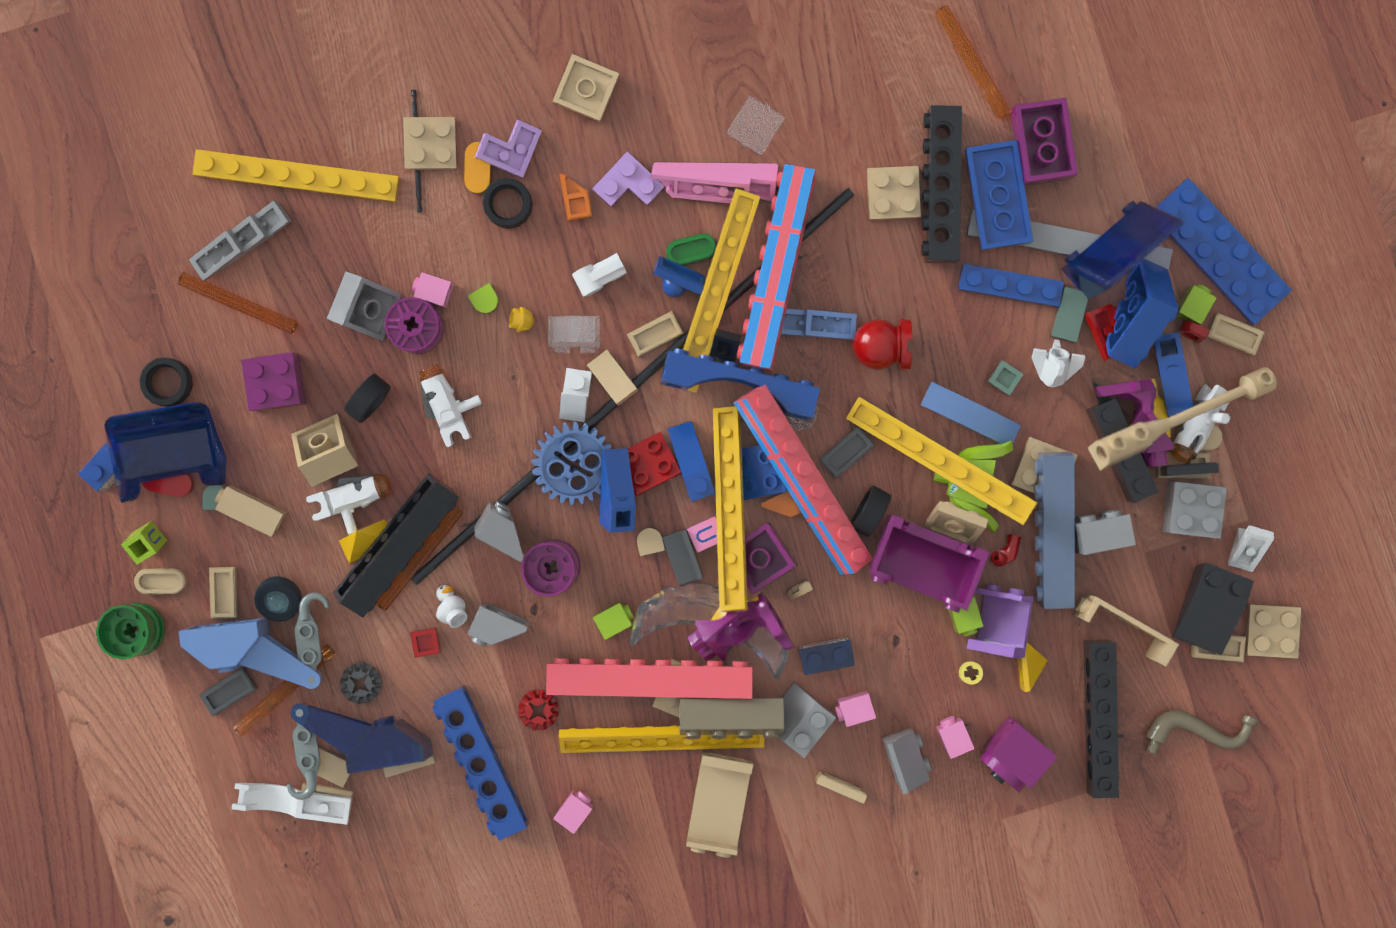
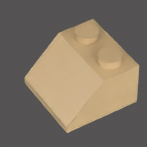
[291,413,358,487]

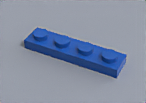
[958,264,1064,308]

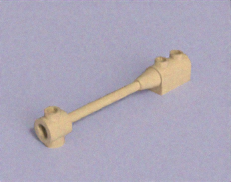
[1088,367,1277,471]

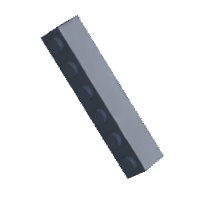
[1034,452,1075,609]

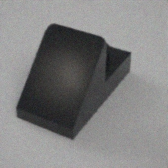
[710,329,742,364]

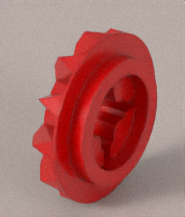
[518,690,559,731]

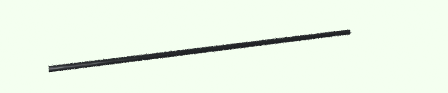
[410,188,854,585]

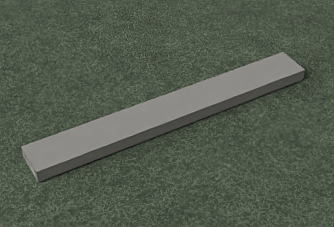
[966,210,1173,271]

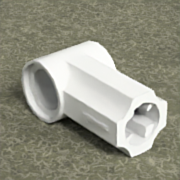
[572,253,627,298]

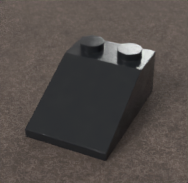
[1172,563,1254,655]

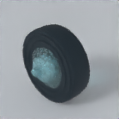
[254,576,302,622]

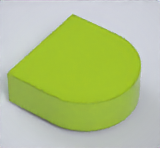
[468,283,499,314]

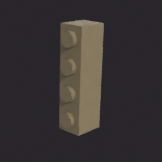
[680,698,784,739]

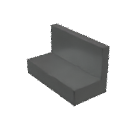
[662,529,703,585]

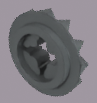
[340,663,381,704]

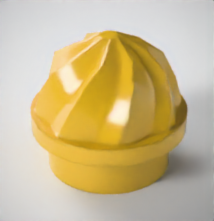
[509,307,534,332]

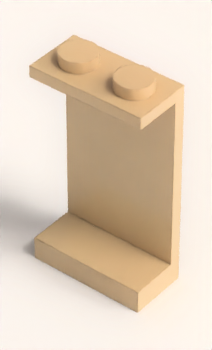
[1074,594,1179,667]
[686,751,753,858]

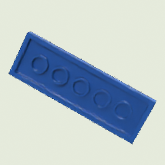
[1149,178,1292,325]

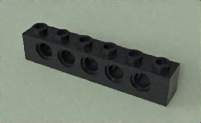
[921,105,962,263]
[1084,640,1119,798]

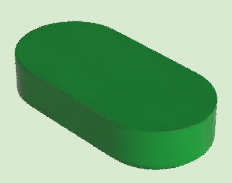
[666,233,716,266]

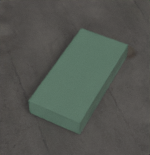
[1050,287,1090,343]

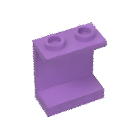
[967,584,1034,658]

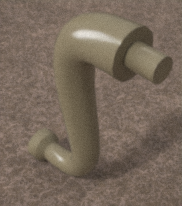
[1146,710,1259,754]

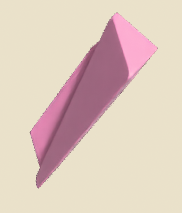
[651,162,778,204]

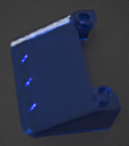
[1061,200,1183,299]
[104,402,226,503]

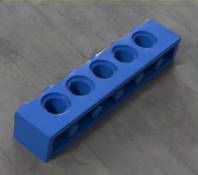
[433,685,529,841]

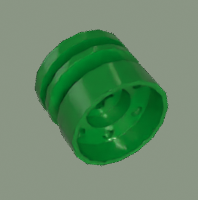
[96,602,165,660]

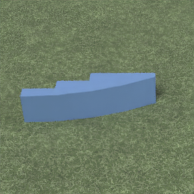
[750,309,857,340]
[920,382,1021,444]

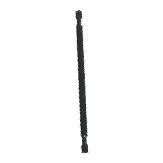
[411,90,422,212]

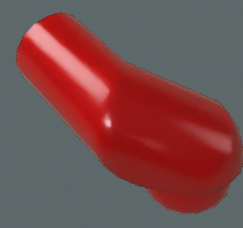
[991,534,1021,567]

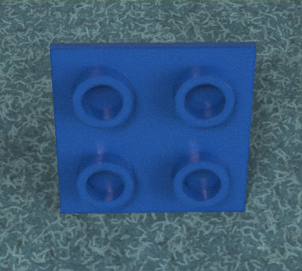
[742,445,787,500]

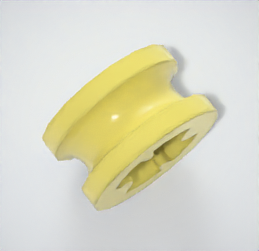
[959,661,983,685]

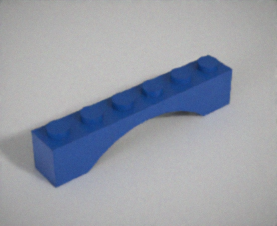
[660,349,820,421]

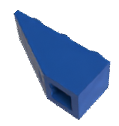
[1154,332,1193,417]
[599,448,636,533]

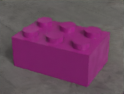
[1010,98,1078,186]

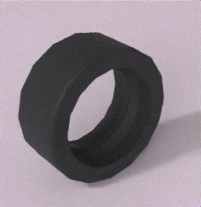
[483,178,533,229]
[139,357,193,407]
[344,374,391,423]
[851,486,891,537]

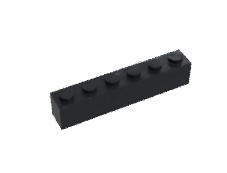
[333,473,459,618]

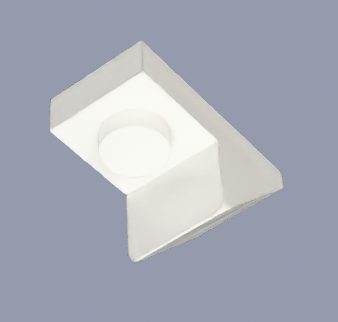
[559,368,592,422]
[1228,525,1274,572]

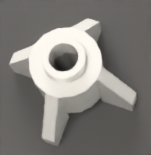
[1032,339,1085,387]

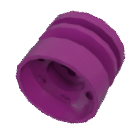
[384,297,445,354]
[521,539,581,597]

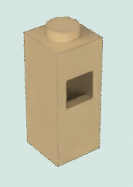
[215,485,287,537]

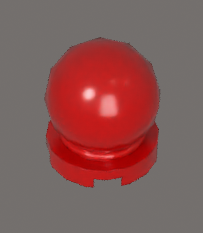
[852,319,912,370]

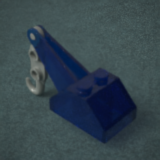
[287,703,433,800]

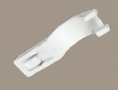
[232,783,352,825]

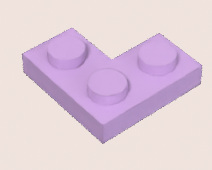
[474,120,542,178]
[593,152,665,208]

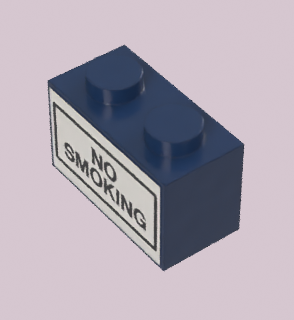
[798,637,855,675]

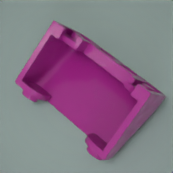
[869,515,990,613]

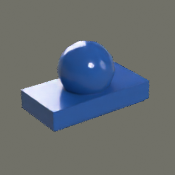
[653,256,706,298]

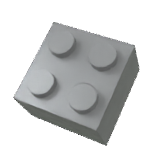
[1162,481,1227,539]
[1075,509,1136,555]

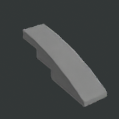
[189,200,292,281]

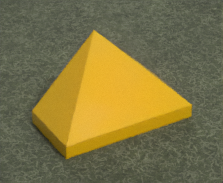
[339,519,388,564]
[1017,643,1048,692]

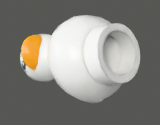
[436,585,468,628]

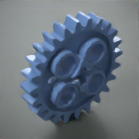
[531,422,611,505]

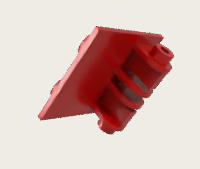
[627,432,681,496]

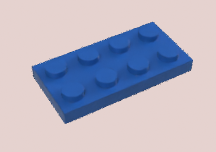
[965,140,1033,251]

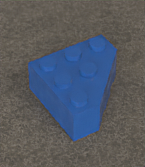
[1106,257,1178,368]

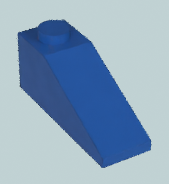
[668,421,716,502]

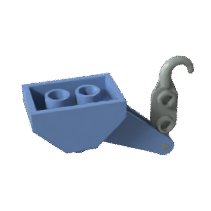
[179,592,330,689]

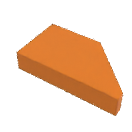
[559,173,593,222]
[760,490,801,517]

